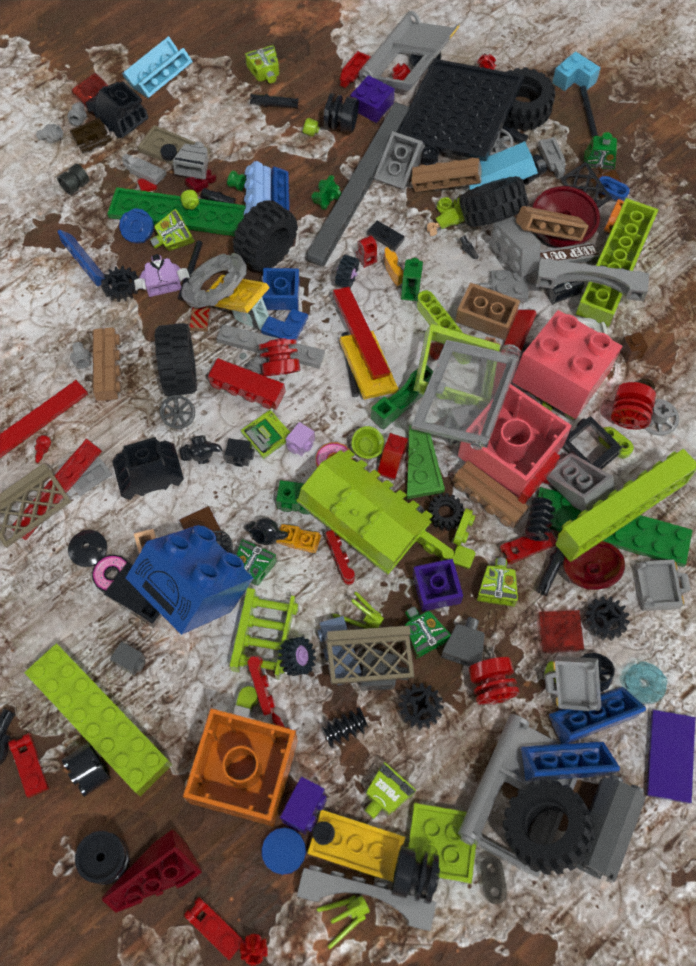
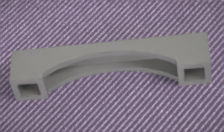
[536,258,649,301]
[297,865,436,931]

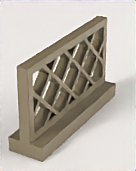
[0,463,72,548]
[325,626,414,685]

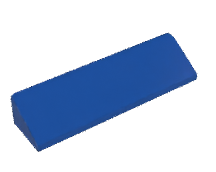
[270,167,289,211]
[58,230,104,286]

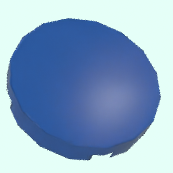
[119,208,154,244]
[262,828,306,875]

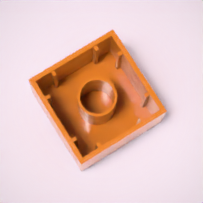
[183,708,298,827]

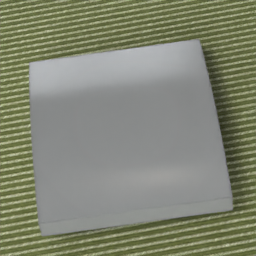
[58,457,112,496]

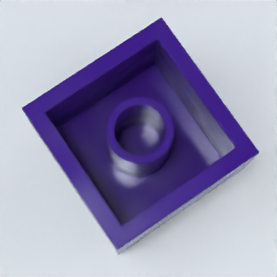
[350,75,395,123]
[412,559,463,612]
[280,776,327,835]

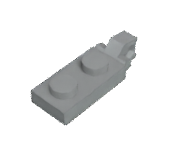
[538,137,566,179]
[122,154,166,185]

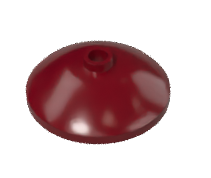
[564,541,625,590]

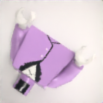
[134,254,190,297]

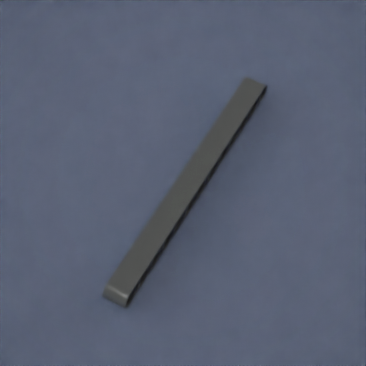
[307,102,410,266]

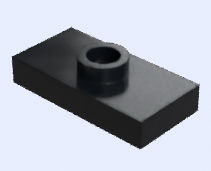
[367,220,405,251]

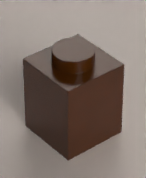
[620,332,648,363]

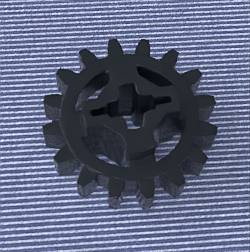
[101,266,139,302]
[584,596,630,641]
[398,683,444,731]

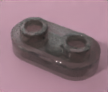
[480,856,507,904]

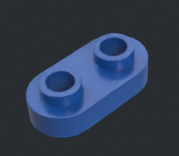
[596,176,630,201]

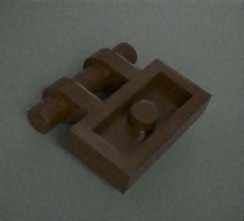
[70,118,112,153]

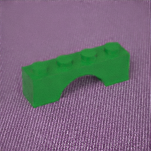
[371,365,433,430]

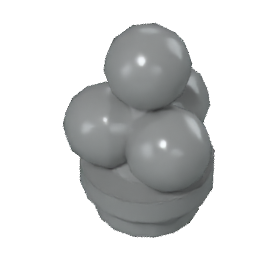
[68,102,87,126]
[36,124,63,143]
[70,342,91,369]
[246,353,269,375]

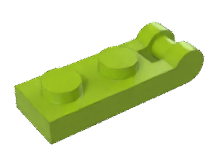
[415,531,454,561]

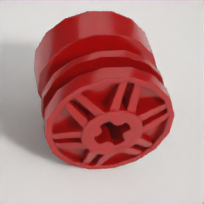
[258,338,301,377]
[611,382,656,430]
[468,657,520,705]

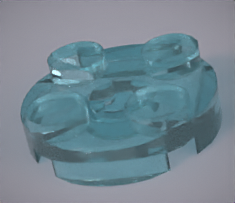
[624,662,668,705]

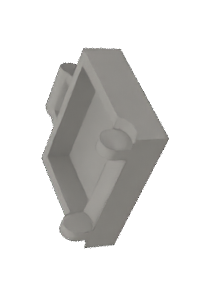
[634,560,691,611]
[545,656,601,711]

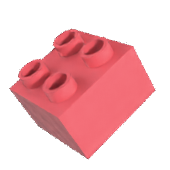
[512,310,623,419]
[458,384,572,498]

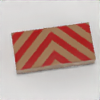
[189,306,211,332]

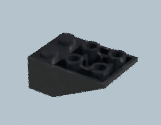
[104,562,162,628]

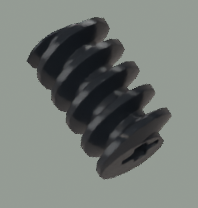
[524,497,555,541]
[321,707,368,748]

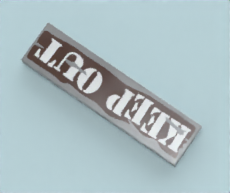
[540,243,601,263]

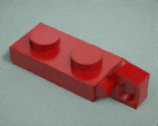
[340,51,371,88]

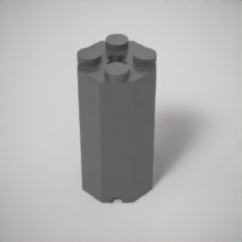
[576,775,646,883]

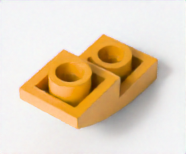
[384,247,404,287]
[276,524,321,553]

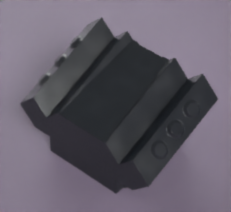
[86,82,149,138]
[112,437,184,500]

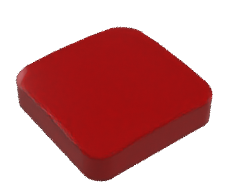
[137,178,157,192]

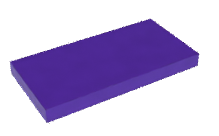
[646,710,696,804]

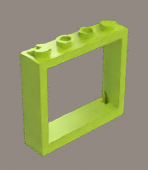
[414,324,500,411]

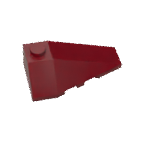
[102,829,202,913]

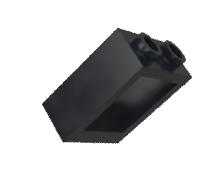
[563,416,623,470]

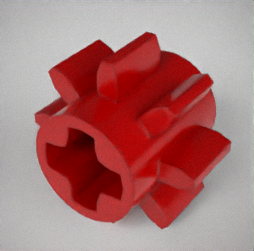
[477,53,496,70]
[392,63,411,81]
[240,934,268,965]

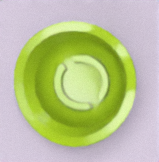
[351,426,385,459]

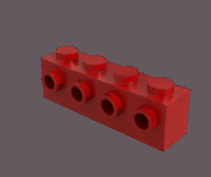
[208,358,286,410]

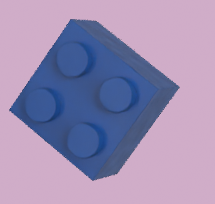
[262,268,300,310]

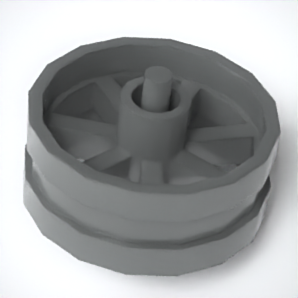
[160,395,196,429]

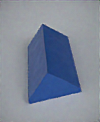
[549,687,646,744]
[521,742,620,782]

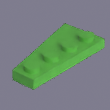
[407,422,445,499]

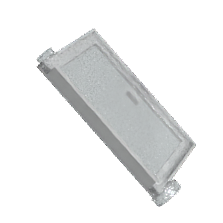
[411,340,521,450]

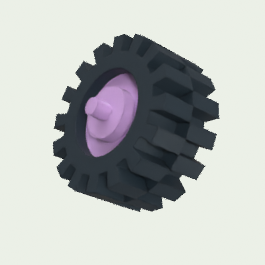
[335,254,359,288]
[278,637,316,676]

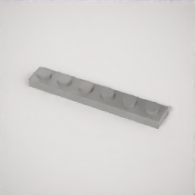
[217,324,325,369]

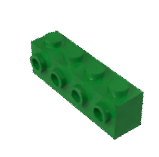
[276,480,310,515]

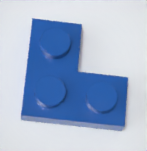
[261,308,308,341]

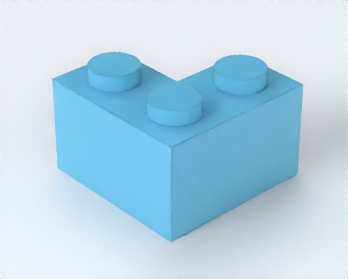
[552,51,600,91]

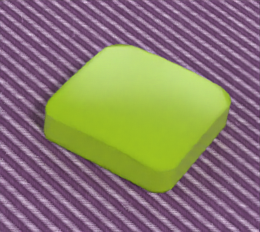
[453,546,476,569]

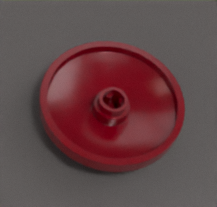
[532,186,600,247]

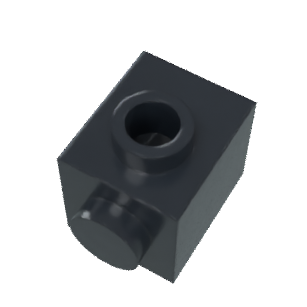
[225,438,255,467]

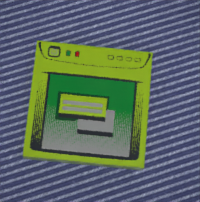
[241,410,291,459]

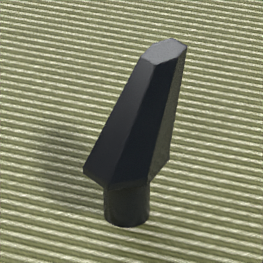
[459,235,479,259]

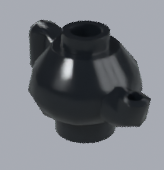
[179,435,223,464]
[245,518,288,545]

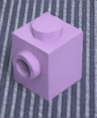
[286,422,315,456]

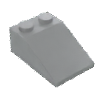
[374,131,425,190]
[546,453,615,512]

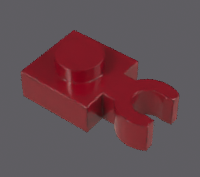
[185,169,217,193]

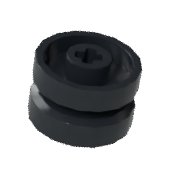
[75,831,130,885]

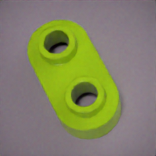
[599,427,634,459]
[453,508,476,546]

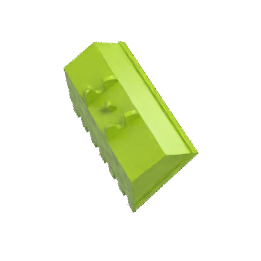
[297,450,433,575]

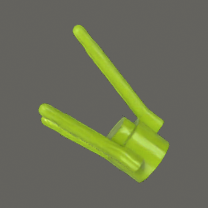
[332,592,384,629]
[317,895,370,949]

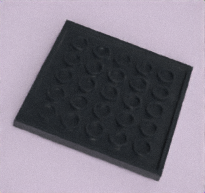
[398,58,524,161]

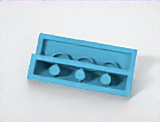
[122,37,193,98]
[469,142,538,190]

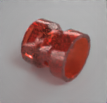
[429,342,445,361]

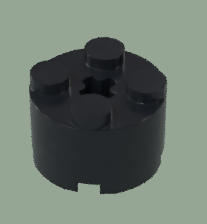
[61,743,111,797]

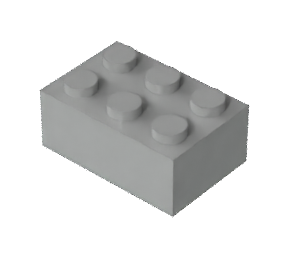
[492,216,541,278]

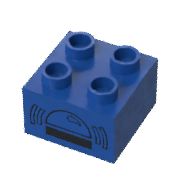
[126,525,253,635]

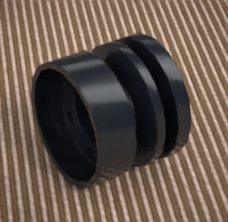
[324,93,359,133]
[391,845,440,904]

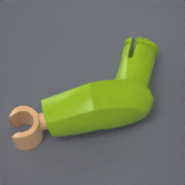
[427,198,464,236]

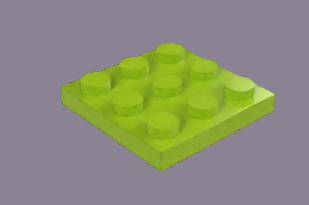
[408,803,476,884]

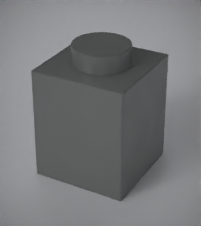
[110,641,146,676]

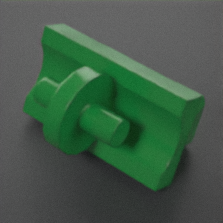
[311,175,341,210]

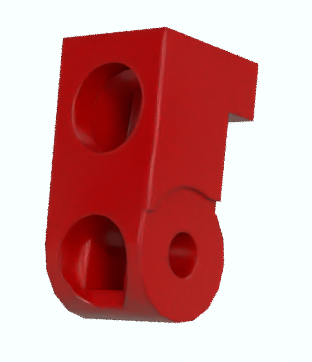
[355,235,377,268]

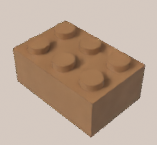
[455,282,521,340]

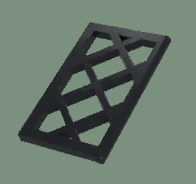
[560,161,612,208]

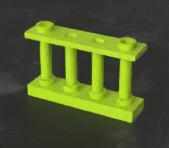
[230,588,299,680]

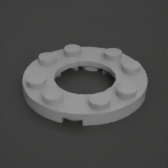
[182,253,246,308]

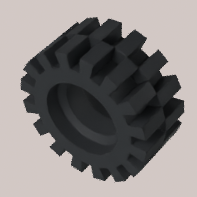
[428,493,464,531]

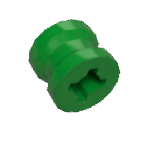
[227,170,247,191]

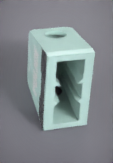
[232,297,269,330]

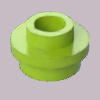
[437,197,454,213]

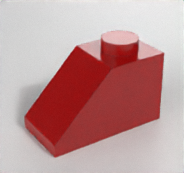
[378,433,408,480]

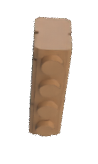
[412,158,482,192]
[516,206,588,241]
[93,327,122,401]
[453,461,530,528]

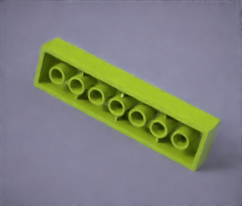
[576,198,659,327]
[556,448,696,562]
[24,643,172,797]

